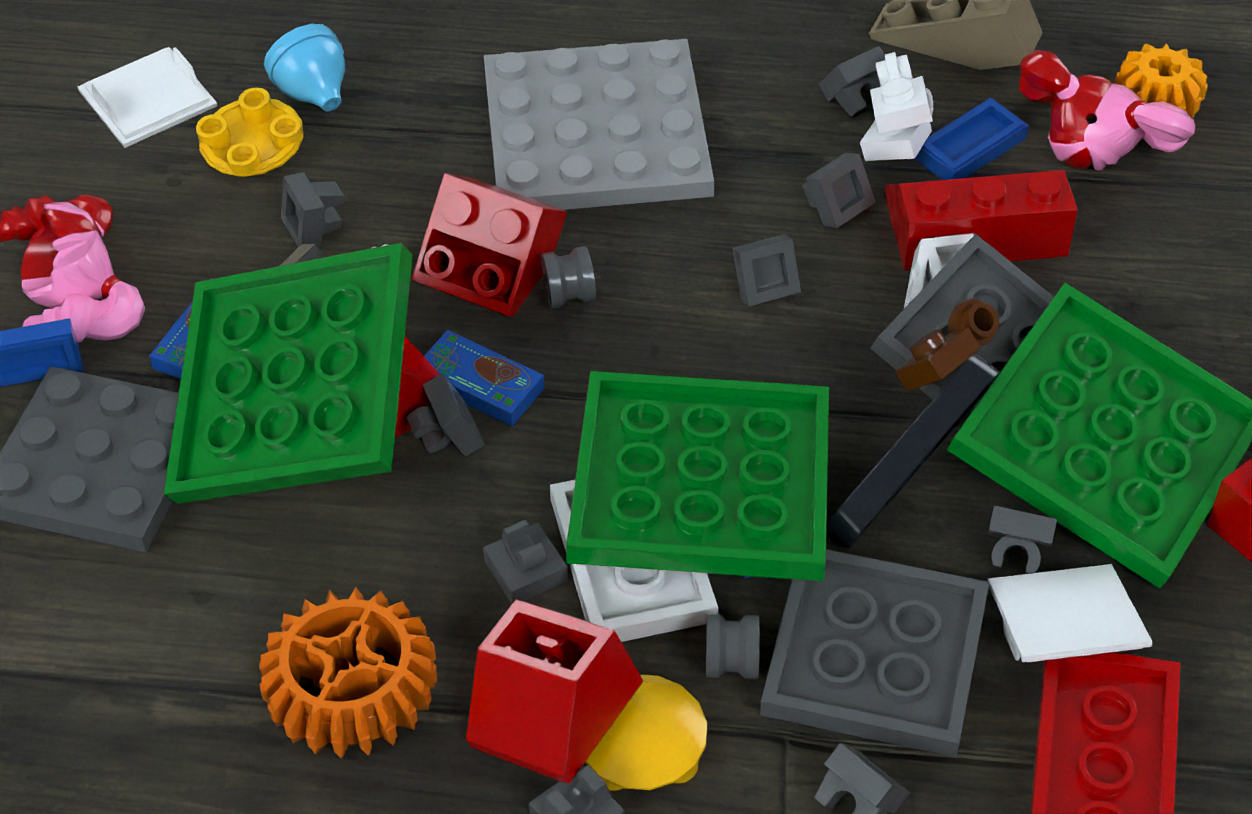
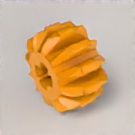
[1115,43,1207,119]

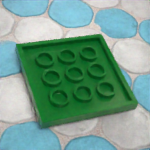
[164,243,413,504]
[947,283,1252,589]
[566,371,829,581]

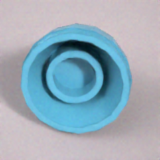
[264,24,345,111]

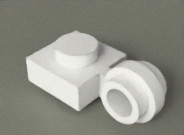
[870,52,933,135]
[860,88,933,161]

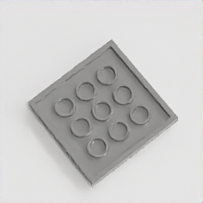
[484,39,714,210]

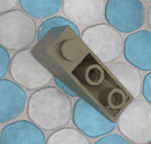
[869,0,1043,70]

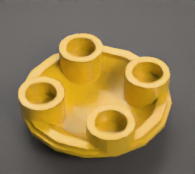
[196,88,303,177]
[585,675,707,791]

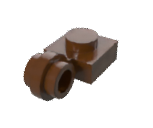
[895,299,999,392]

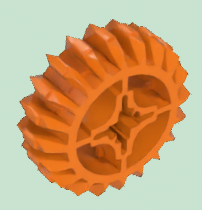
[259,587,438,759]

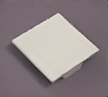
[78,47,217,148]
[988,564,1152,662]

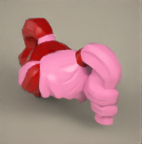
[1019,50,1195,171]
[0,194,145,343]

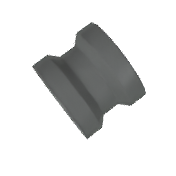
[540,246,596,309]
[706,613,759,680]

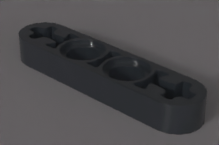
[826,353,1000,549]

